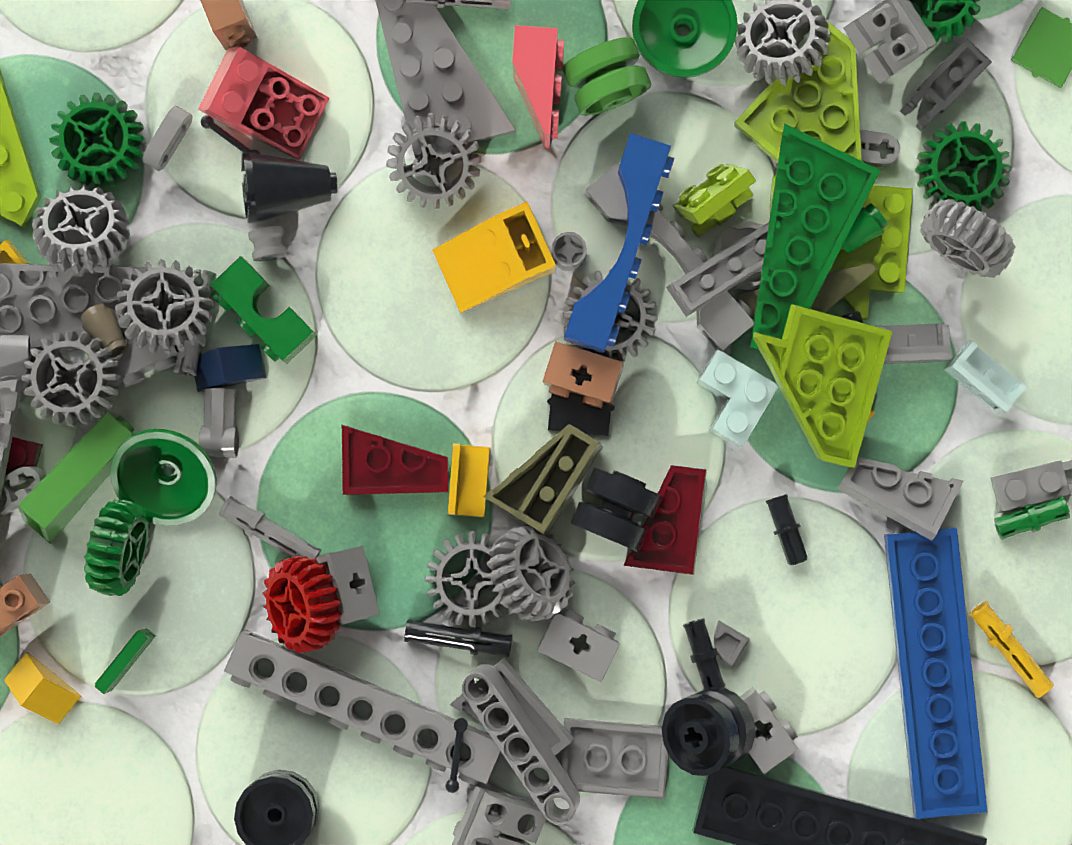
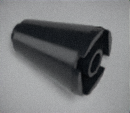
[241,152,337,223]

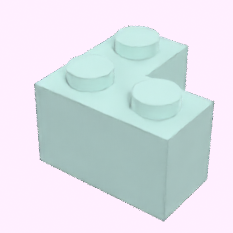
[697,350,779,448]

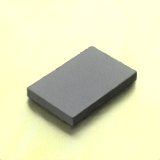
[561,718,668,799]

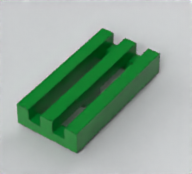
[94,628,156,694]

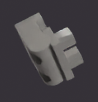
[843,0,937,84]
[452,786,546,845]

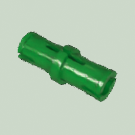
[994,497,1070,540]

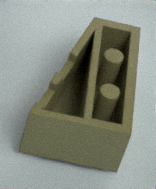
[483,424,603,536]

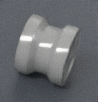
[248,226,288,262]

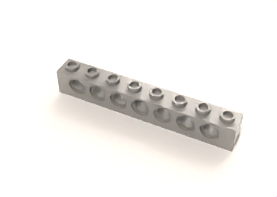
[224,630,500,786]

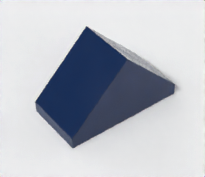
[194,344,267,392]

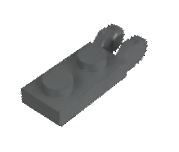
[900,38,992,131]

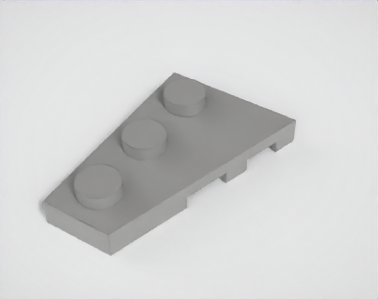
[838,457,963,541]
[450,658,574,756]

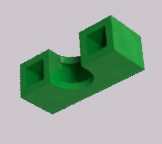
[210,256,318,364]

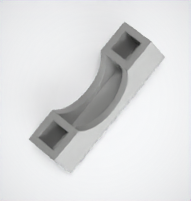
[46,316,179,407]

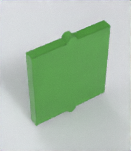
[1011,7,1072,88]

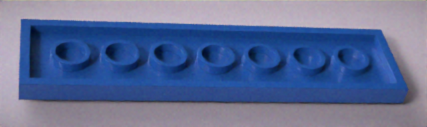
[884,528,987,819]

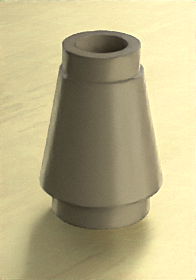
[81,303,128,358]

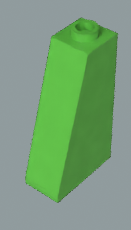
[18,412,134,544]

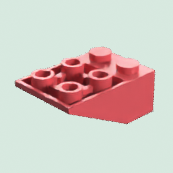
[512,25,564,149]
[198,46,329,160]

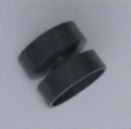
[571,468,663,552]

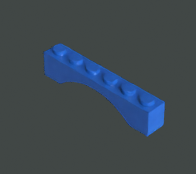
[564,133,675,353]

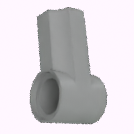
[198,388,239,458]

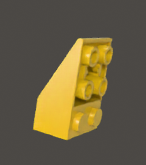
[432,202,556,314]

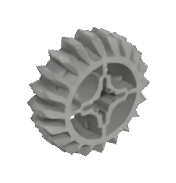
[735,0,831,87]
[386,113,481,209]
[32,184,130,275]
[920,199,1016,278]
[115,259,214,355]
[563,269,658,362]
[21,330,121,427]
[486,525,575,622]
[425,531,509,627]

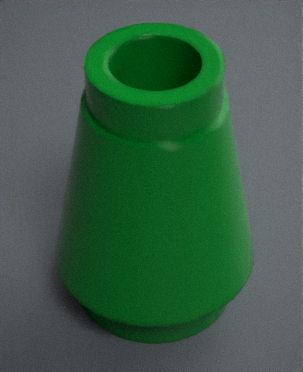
[842,203,889,254]

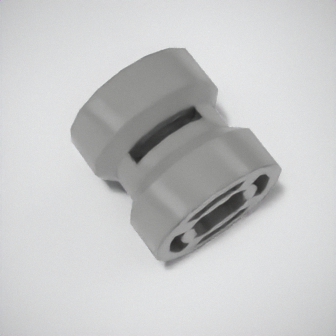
[551,232,587,271]

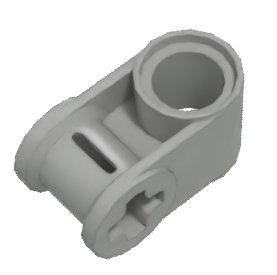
[0,335,31,403]

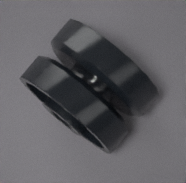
[662,687,755,776]
[234,769,320,845]

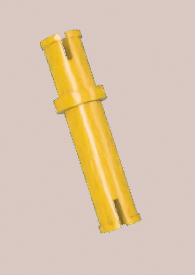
[969,601,1054,698]

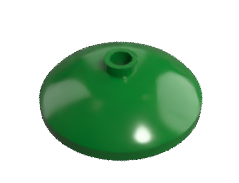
[632,0,738,78]
[110,429,217,526]

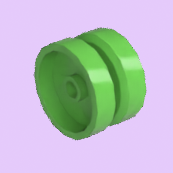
[562,37,652,116]

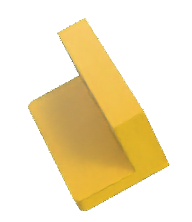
[448,443,490,517]

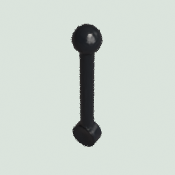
[200,115,261,154]
[445,718,468,793]

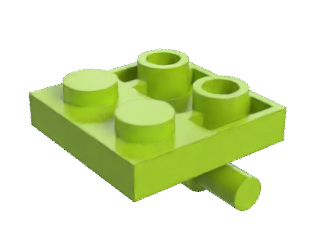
[673,164,756,238]

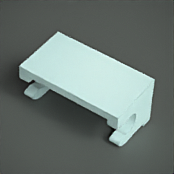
[944,340,1027,414]

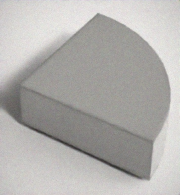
[714,620,750,669]

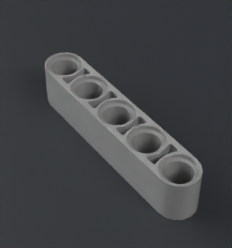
[462,664,580,825]

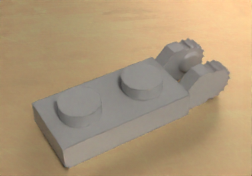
[991,460,1072,512]

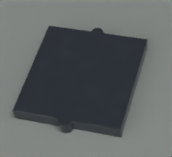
[547,375,615,436]

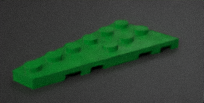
[750,123,881,352]

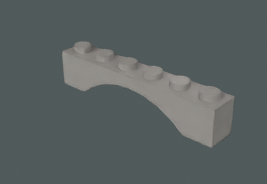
[585,162,754,351]

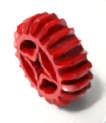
[262,556,342,653]

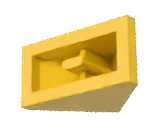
[4,652,82,724]

